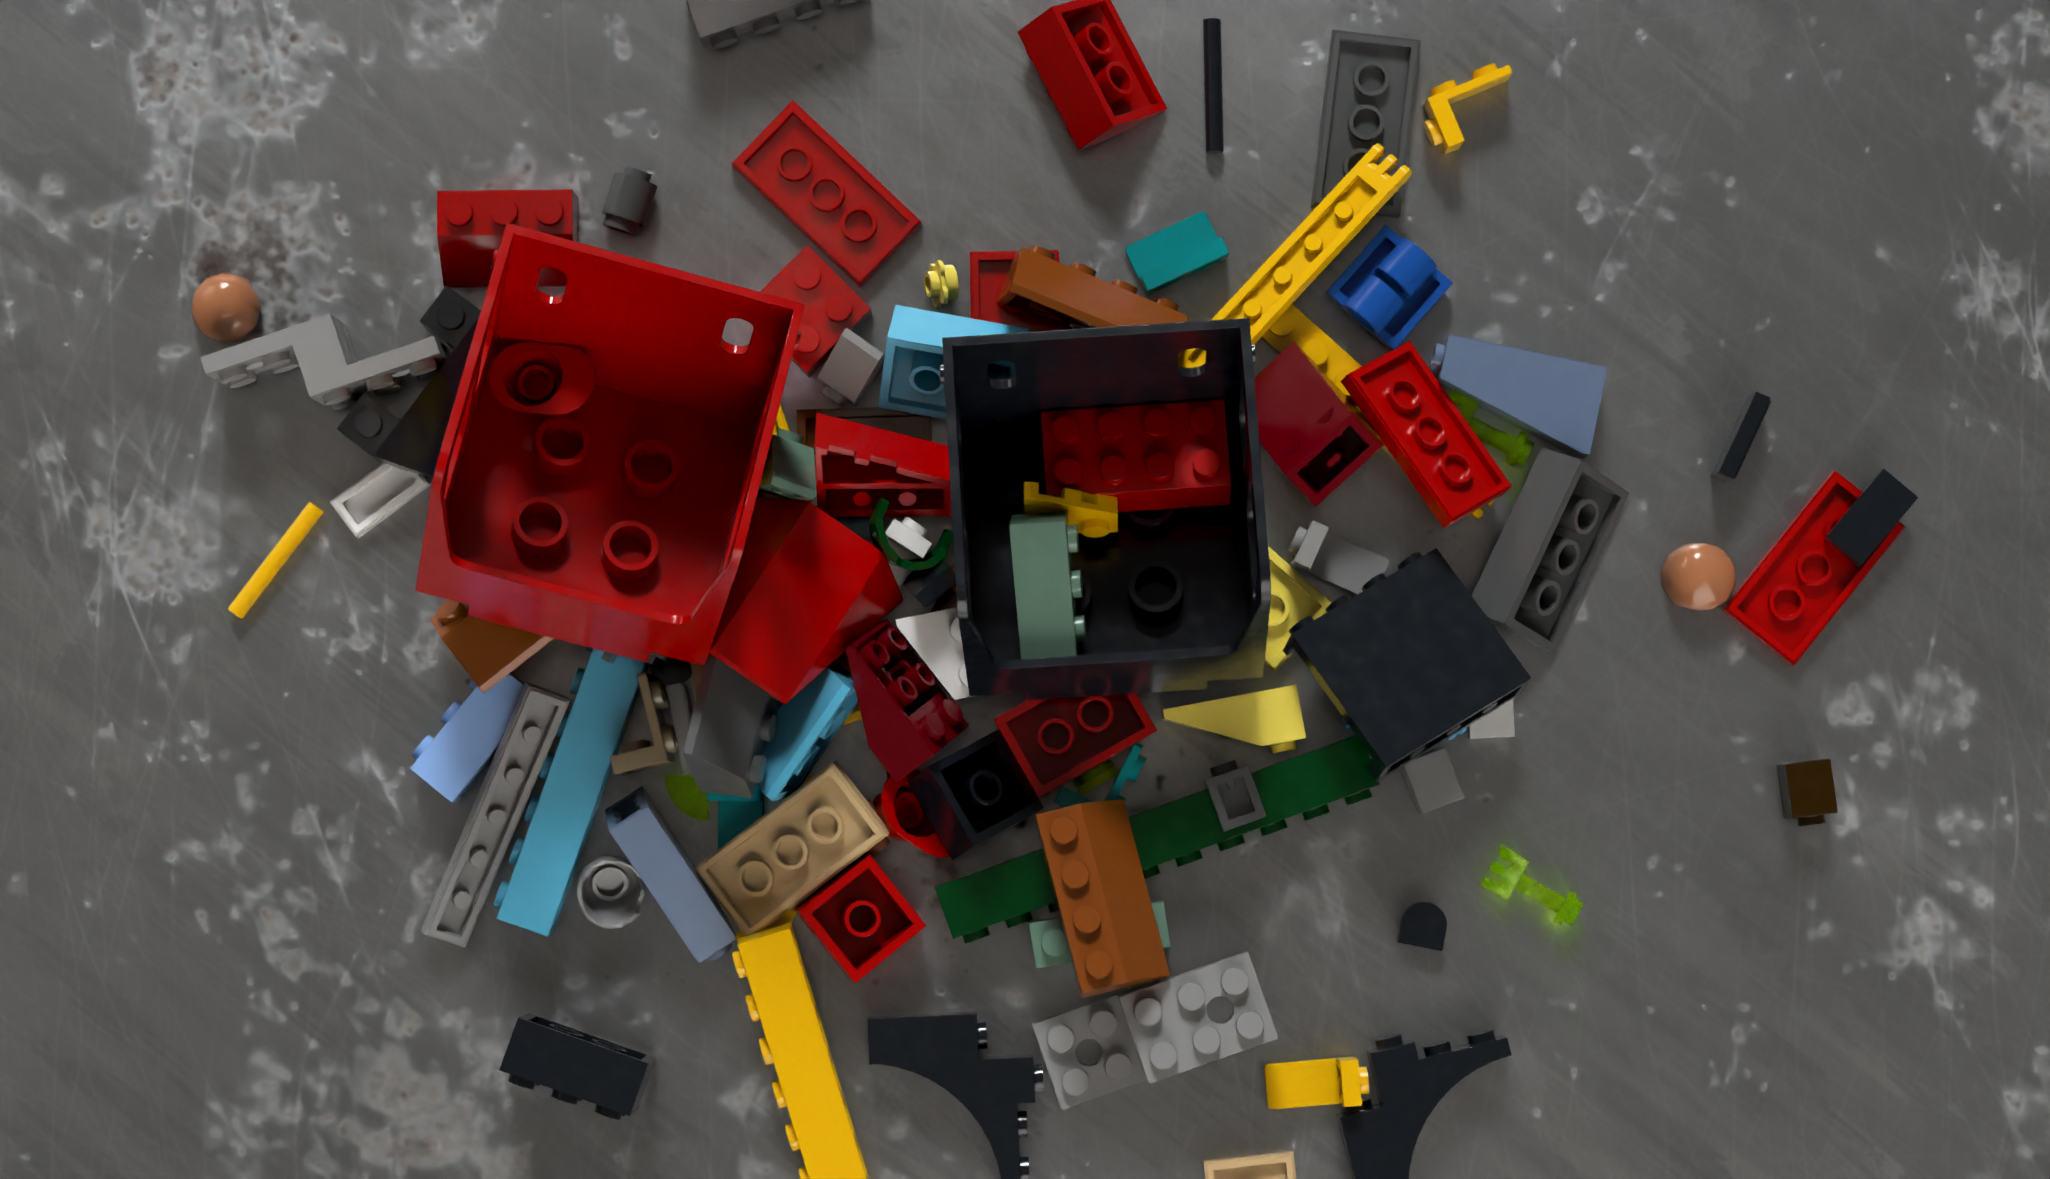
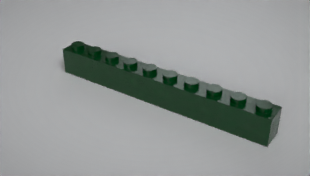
[935,735,1380,944]

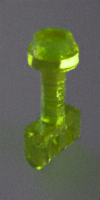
[1449,390,1535,467]
[1480,846,1584,926]

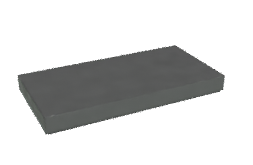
[1310,30,1421,218]

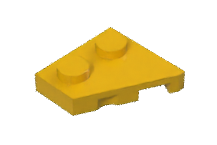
[1024,482,1118,538]

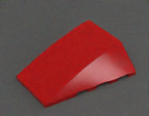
[709,497,904,704]

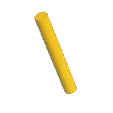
[227,501,324,619]

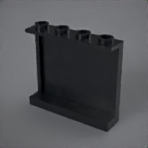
[1283,548,1531,782]

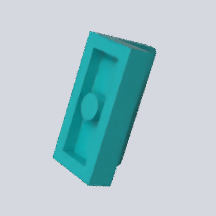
[1125,211,1229,297]

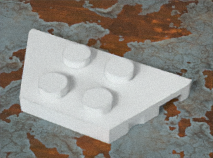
[894,607,972,700]

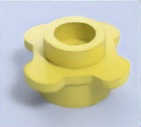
[924,260,959,308]

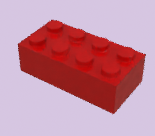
[1041,400,1231,512]

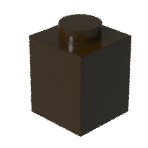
[1776,759,1838,826]

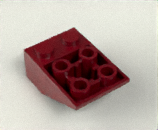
[1254,341,1384,507]
[846,619,969,783]

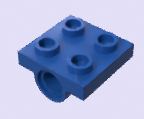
[1325,224,1453,351]

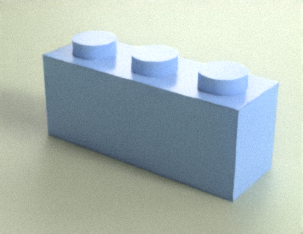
[410,672,525,803]

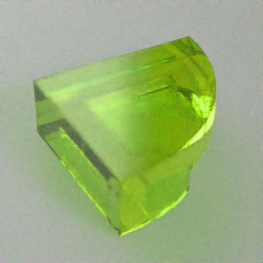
[665,775,710,821]

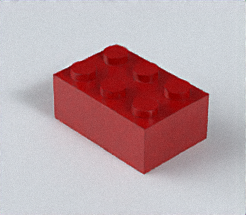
[994,694,1157,798]

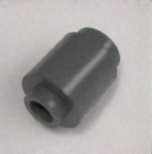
[602,166,658,236]

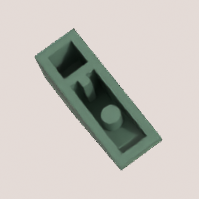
[759,429,817,500]

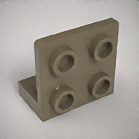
[610,672,679,776]

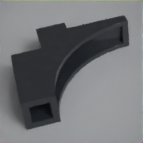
[867,1012,1044,1179]
[1336,1030,1512,1179]

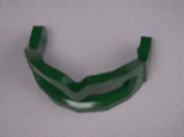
[868,498,953,571]

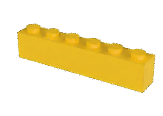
[732,922,870,1179]

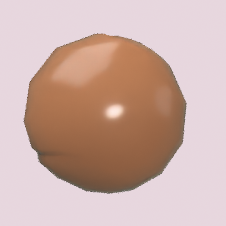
[191,272,261,343]
[1662,543,1736,610]

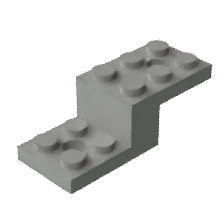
[200,314,450,410]
[1032,951,1279,1110]

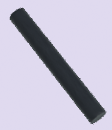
[1203,18,1224,154]

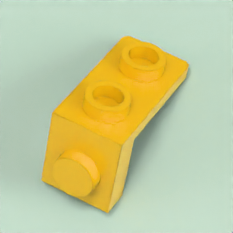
[1423,63,1513,155]
[1264,1056,1369,1109]

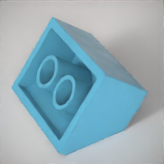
[878,305,1028,420]
[756,661,858,801]

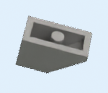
[817,328,885,408]

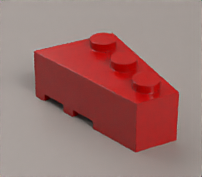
[815,412,952,517]

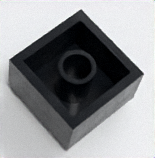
[908,729,1044,861]

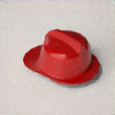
[489,342,596,416]
[872,769,950,858]

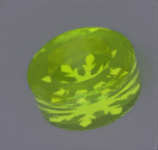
[1073,759,1119,795]

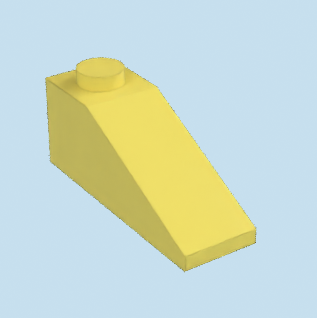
[1161,685,1306,754]

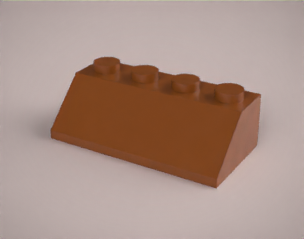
[996,245,1188,358]
[430,600,554,693]
[1035,799,1170,999]

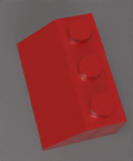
[1017,0,1167,150]
[437,189,579,288]

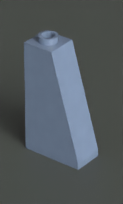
[1430,334,1608,459]
[605,786,737,963]

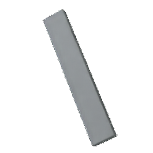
[421,682,570,948]

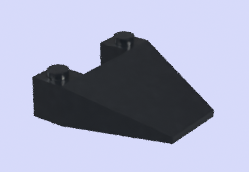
[337,285,481,479]

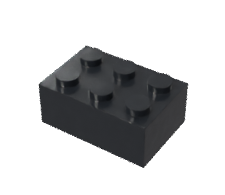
[499,1013,656,1120]

